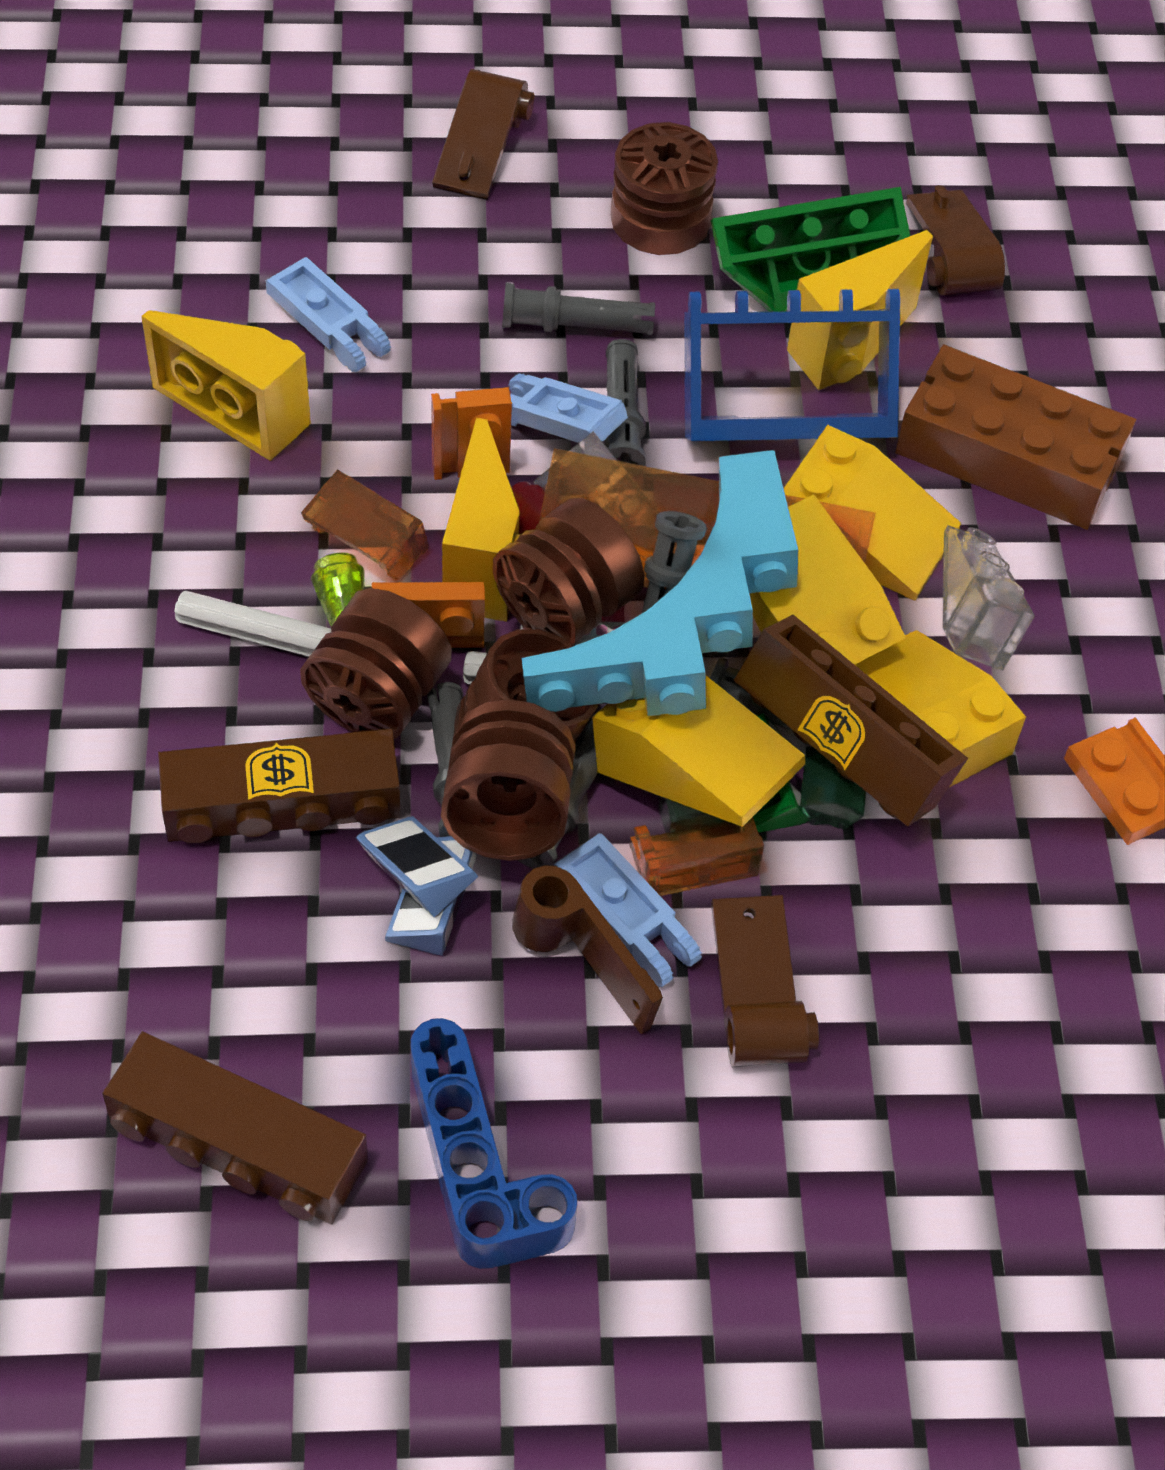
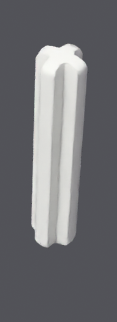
[174,591,331,656]

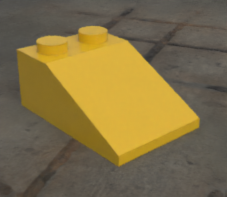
[787,230,933,390]
[141,310,311,461]
[442,418,521,622]
[784,425,961,601]
[749,494,906,665]
[855,630,1026,787]
[592,676,805,827]

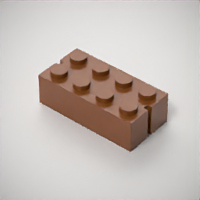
[895,344,1137,530]

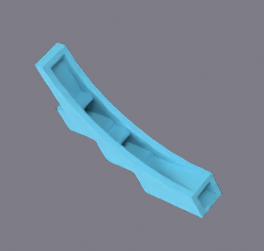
[521,450,798,716]

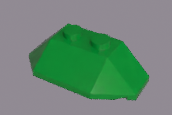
[710,187,910,312]

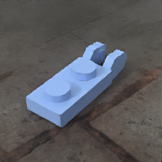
[265,257,391,373]
[508,373,628,448]
[554,833,702,987]

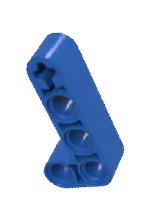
[411,1018,577,1269]

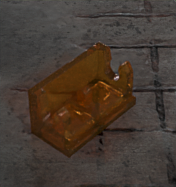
[301,469,430,581]
[629,817,764,896]

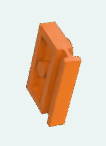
[431,387,512,480]
[372,582,485,648]
[1064,717,1165,845]

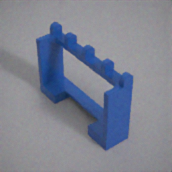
[684,289,900,441]

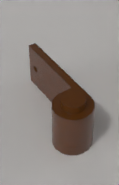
[432,69,535,200]
[906,185,1005,295]
[512,866,663,1034]
[711,895,819,1067]

